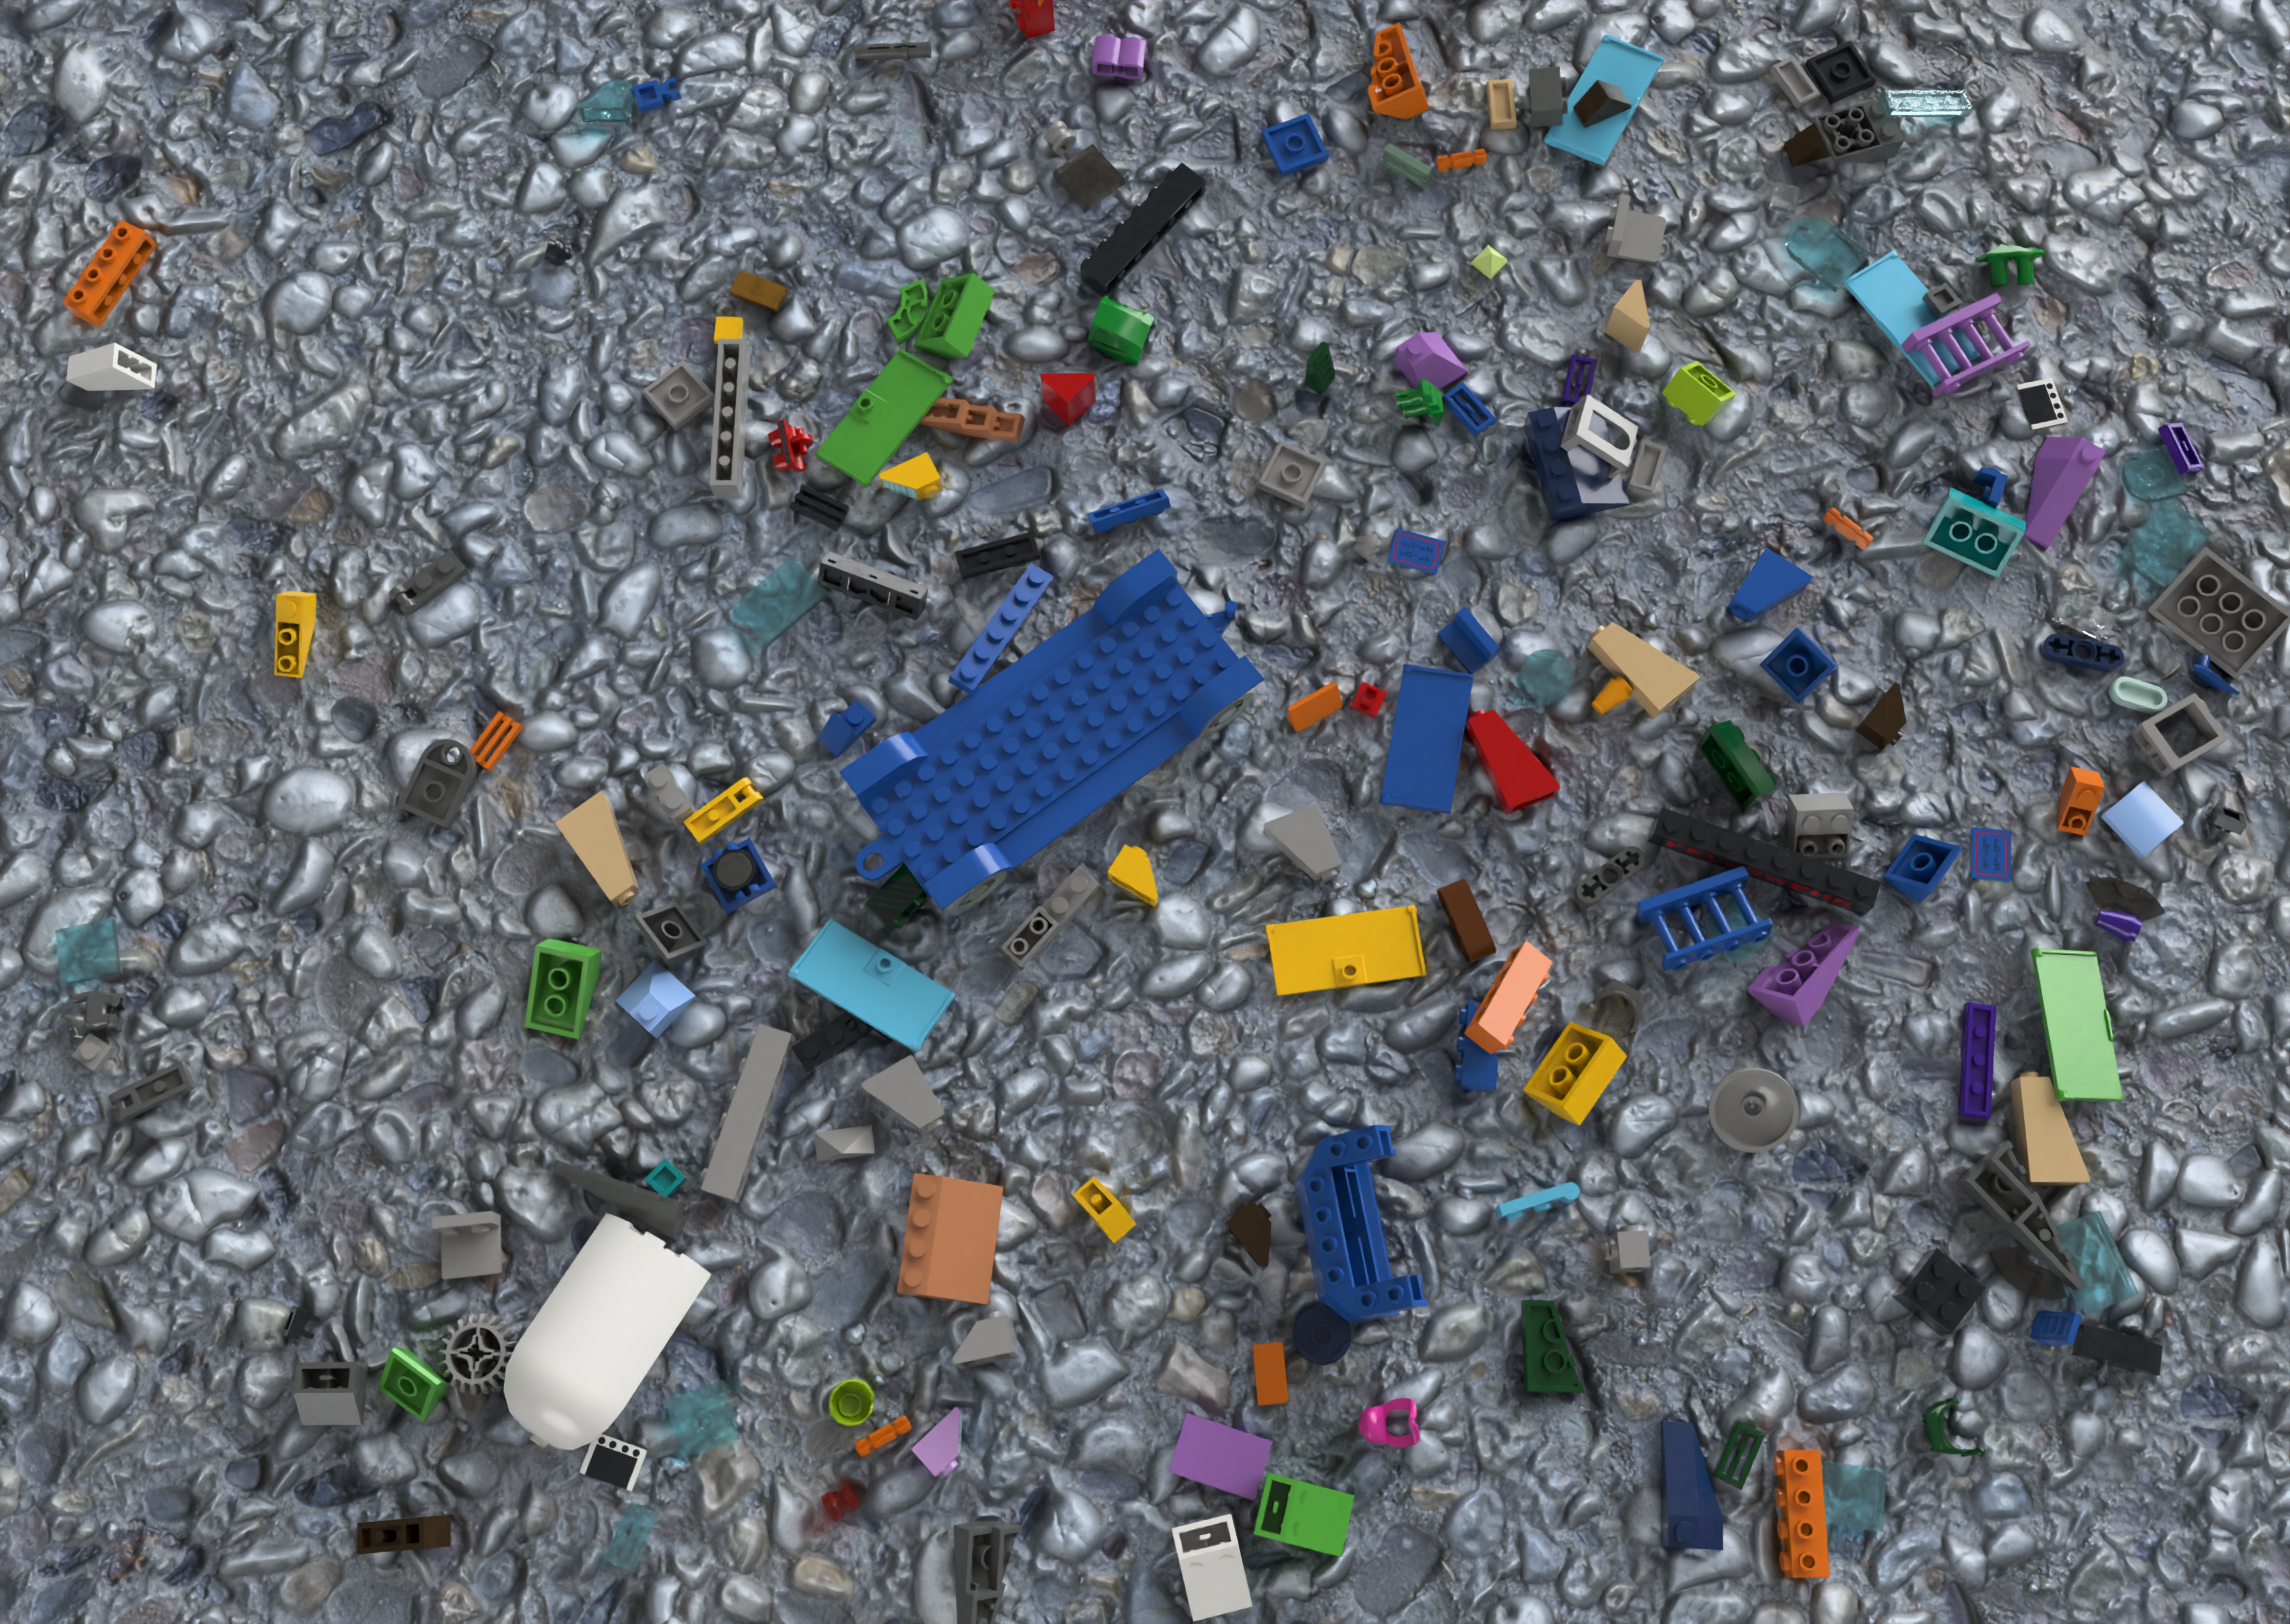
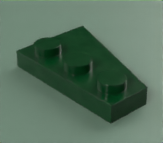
[1521,1300,1585,1393]

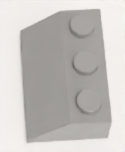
[952,1311,1019,1369]

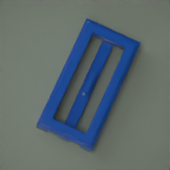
[1442,382,1497,438]

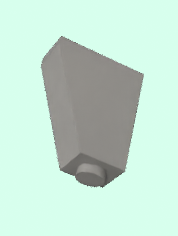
[1263,804,1342,881]
[861,1055,947,1133]

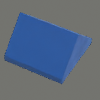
[1759,627,1837,704]
[1883,834,1962,903]

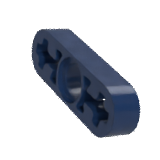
[2040,634,2124,673]

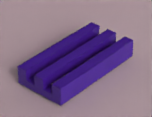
[1561,354,1597,407]
[2158,423,2204,475]

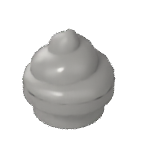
[1354,533,1381,562]

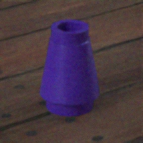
[2095,910,2142,942]

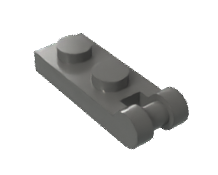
[389,549,469,615]
[108,1061,195,1123]

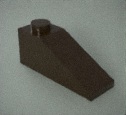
[357,1515,451,1555]

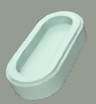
[2109,677,2167,714]

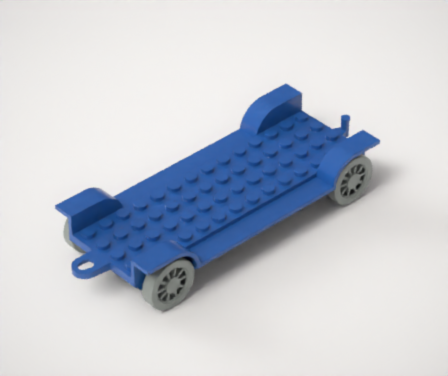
[839,549,1264,915]

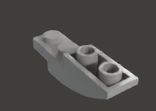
[1001,865,1101,967]

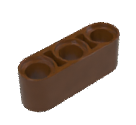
[1437,879,1496,963]

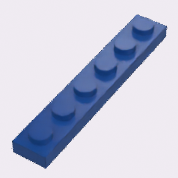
[948,563,1054,696]

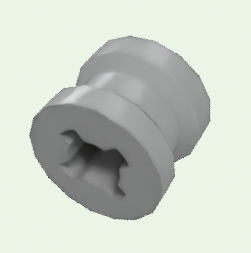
[1044,121,1076,155]

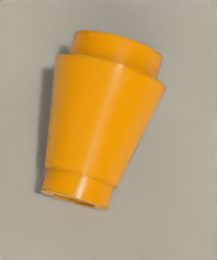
[1591,676,1633,715]

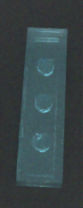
[1879,90,1973,117]

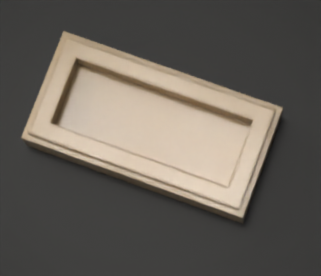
[1486,79,1517,130]

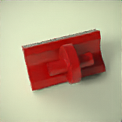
[768,419,814,473]

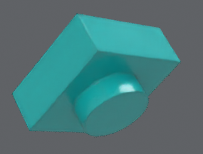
[644,1158,687,1198]

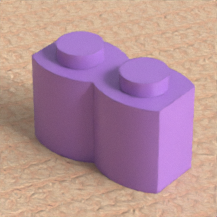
[1092,34,1146,79]

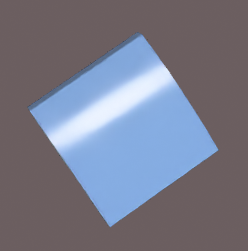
[2101,781,2184,859]

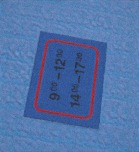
[1387,528,1446,575]
[1971,827,2011,882]

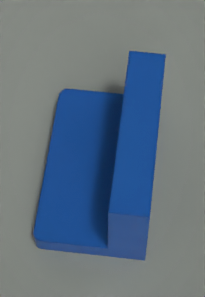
[1438,606,1500,674]

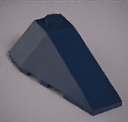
[1661,1421,1723,1550]

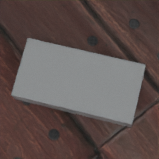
[1769,56,1821,110]
[1626,439,1667,497]

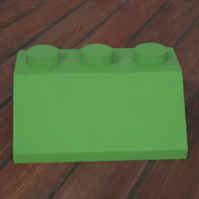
[914,273,995,360]

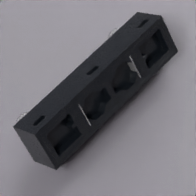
[817,551,928,620]

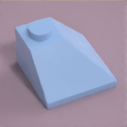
[616,959,696,1039]

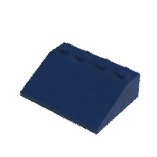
[1523,407,1630,522]

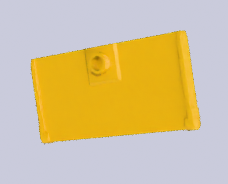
[1264,905,1426,996]

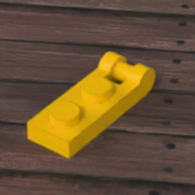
[683,777,764,845]

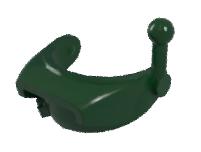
[1921,1397,1985,1457]

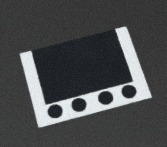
[2017,378,2068,430]
[579,1434,648,1492]

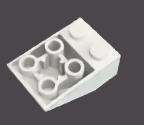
[1172,1513,1253,1622]

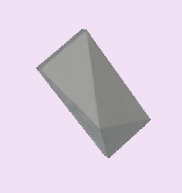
[814,1125,875,1162]

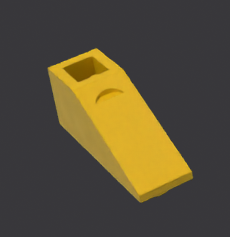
[274,591,316,678]

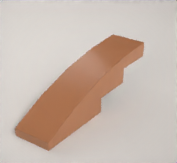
[918,398,1025,442]

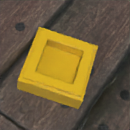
[714,316,744,344]

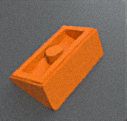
[1286,682,1343,732]
[1252,1341,1288,1406]

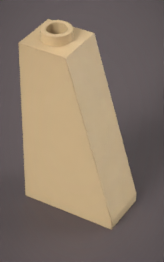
[1588,622,1700,719]
[555,791,640,908]
[2010,1072,2090,1186]

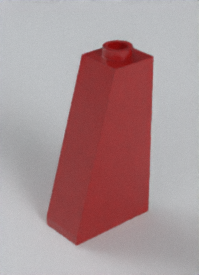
[1465,709,1561,815]

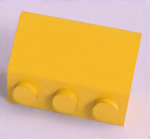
[1523,1022,1627,1126]

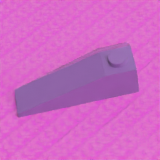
[2023,437,2106,548]
[1747,922,1860,1027]

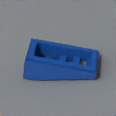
[2030,1311,2082,1347]

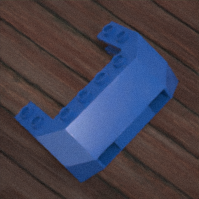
[1295,1125,1428,1323]

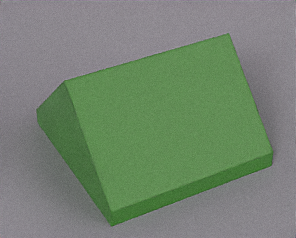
[378,1347,451,1423]

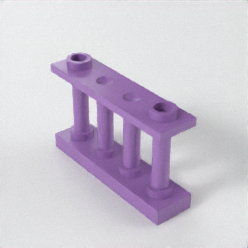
[1901,293,2031,397]

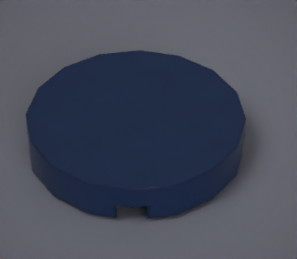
[1292,1305,1351,1366]

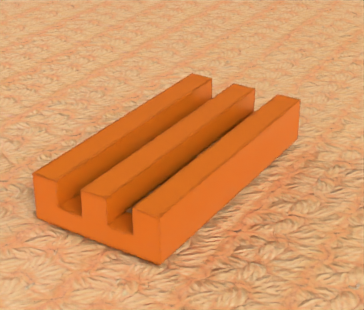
[470,711,523,772]

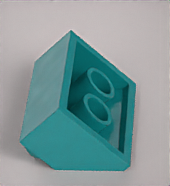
[1922,487,2026,578]

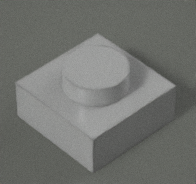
[72,1032,116,1073]

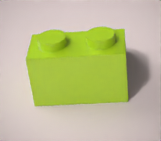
[1661,361,1737,427]

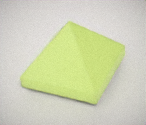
[1471,245,1508,279]

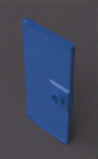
[1379,664,1474,814]

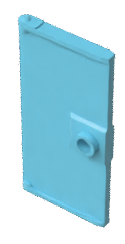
[1544,35,1664,165]
[1843,250,1981,387]
[788,918,956,1053]

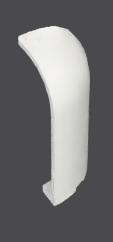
[504,1213,711,1450]

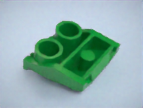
[1088,296,1155,365]

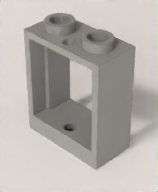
[2130,693,2229,778]

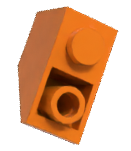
[2057,767,2105,836]

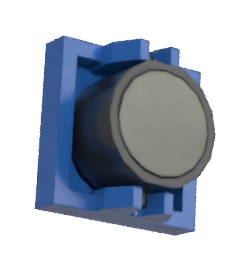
[700,837,777,914]

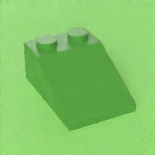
[524,938,603,1039]

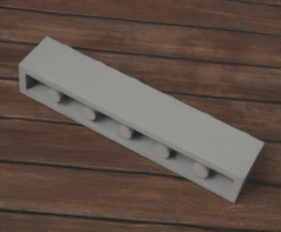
[709,339,750,498]
[699,1024,796,1203]

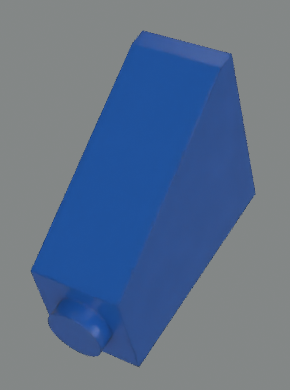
[1727,548,1813,622]

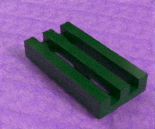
[1712,1420,1765,1490]

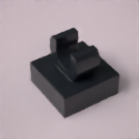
[282,1305,320,1340]

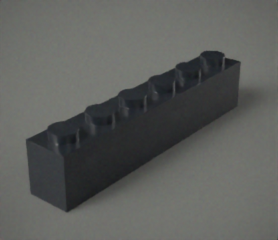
[1080,162,1205,297]

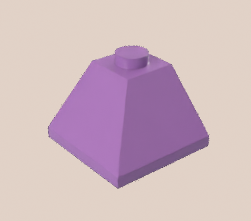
[1394,332,1468,391]

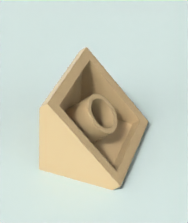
[1605,280,1650,353]

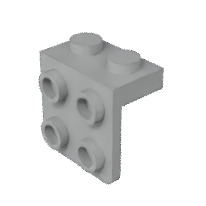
[1605,194,1666,264]

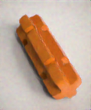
[1436,149,1487,172]
[1823,508,1873,550]
[854,1415,912,1457]

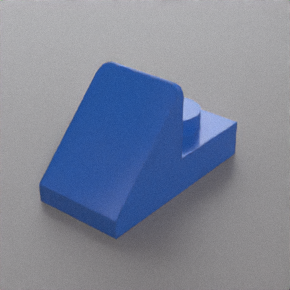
[818,700,876,758]

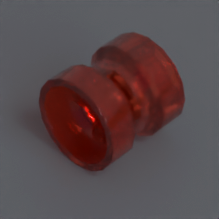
[821,1480,862,1522]

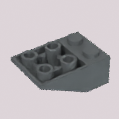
[1813,97,1905,164]

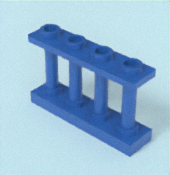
[1636,866,1773,971]

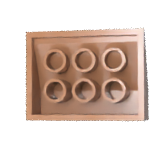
[897,1173,1004,1305]

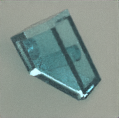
[577,80,636,122]

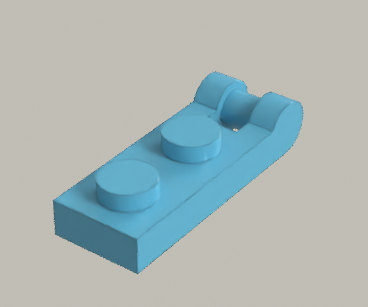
[1495,1182,1580,1222]

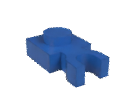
[632,77,682,113]

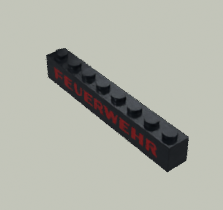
[1647,807,1881,916]

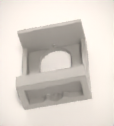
[1560,394,1638,479]

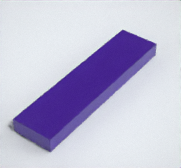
[1958,1002,1996,1120]

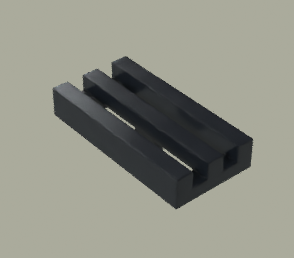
[789,484,850,531]

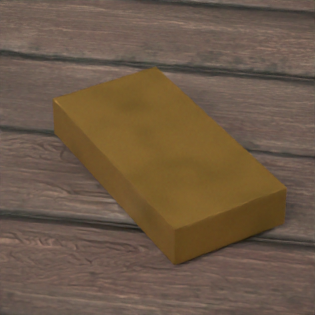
[729,270,788,313]

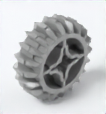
[438,1313,519,1395]

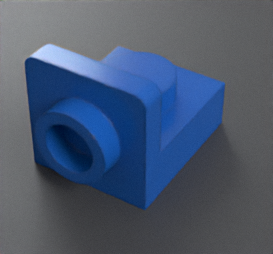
[1973,467,2008,508]

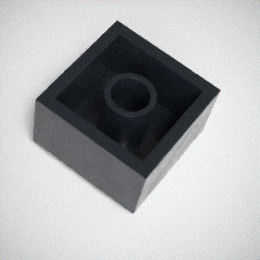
[1892,1248,1986,1336]

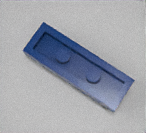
[1087,489,1171,532]

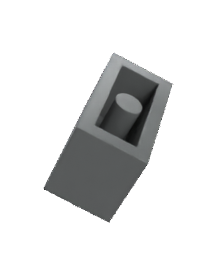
[1529,66,1568,127]

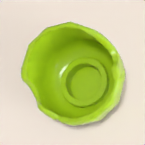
[829,1379,875,1427]

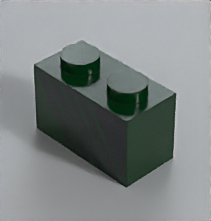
[865,864,930,932]

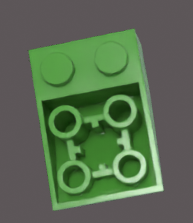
[1252,1473,1355,1557]

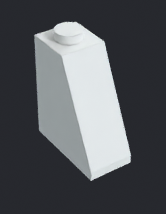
[66,343,157,391]

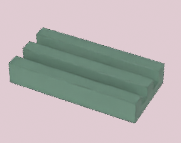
[1382,143,1432,189]

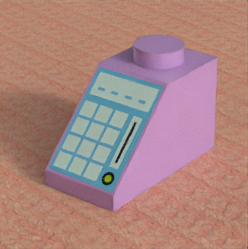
[911,1407,963,1477]

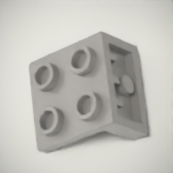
[432,1211,502,1280]

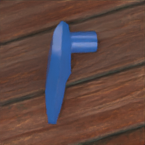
[2193,654,2240,695]

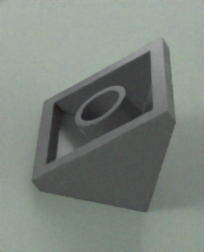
[633,901,709,971]

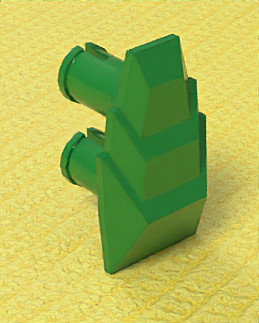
[1975,244,2046,287]
[1395,379,1444,425]

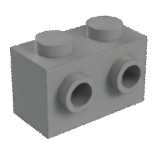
[1603,1226,1651,1274]

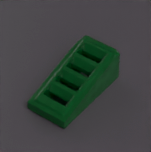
[1305,341,1335,395]

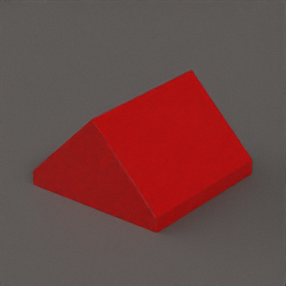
[1041,373,1096,426]

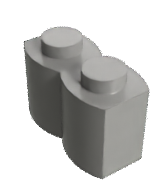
[644,764,696,828]

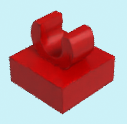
[1350,681,1387,719]

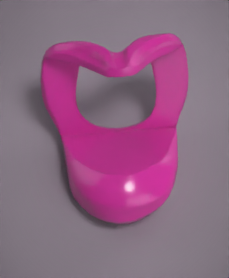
[1358,1398,1420,1447]

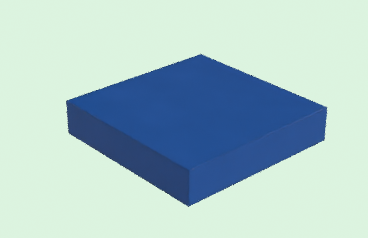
[1261,113,1329,177]

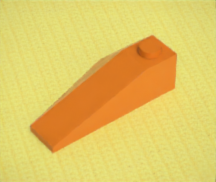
[1368,22,1430,120]

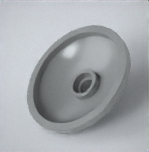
[1709,1068,1799,1153]

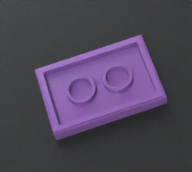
[1168,1413,1273,1501]

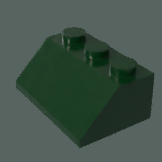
[1697,720,1778,813]

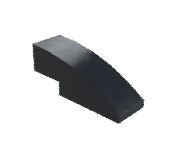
[2072,1324,2163,1376]

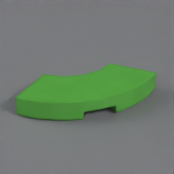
[886,279,928,345]

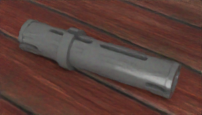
[854,40,932,61]

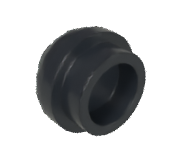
[544,238,572,265]

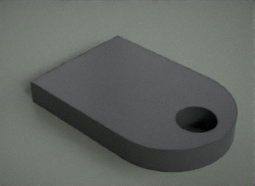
[397,739,476,829]

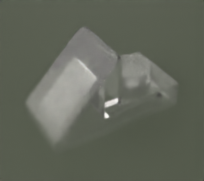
[2053,595,2117,642]

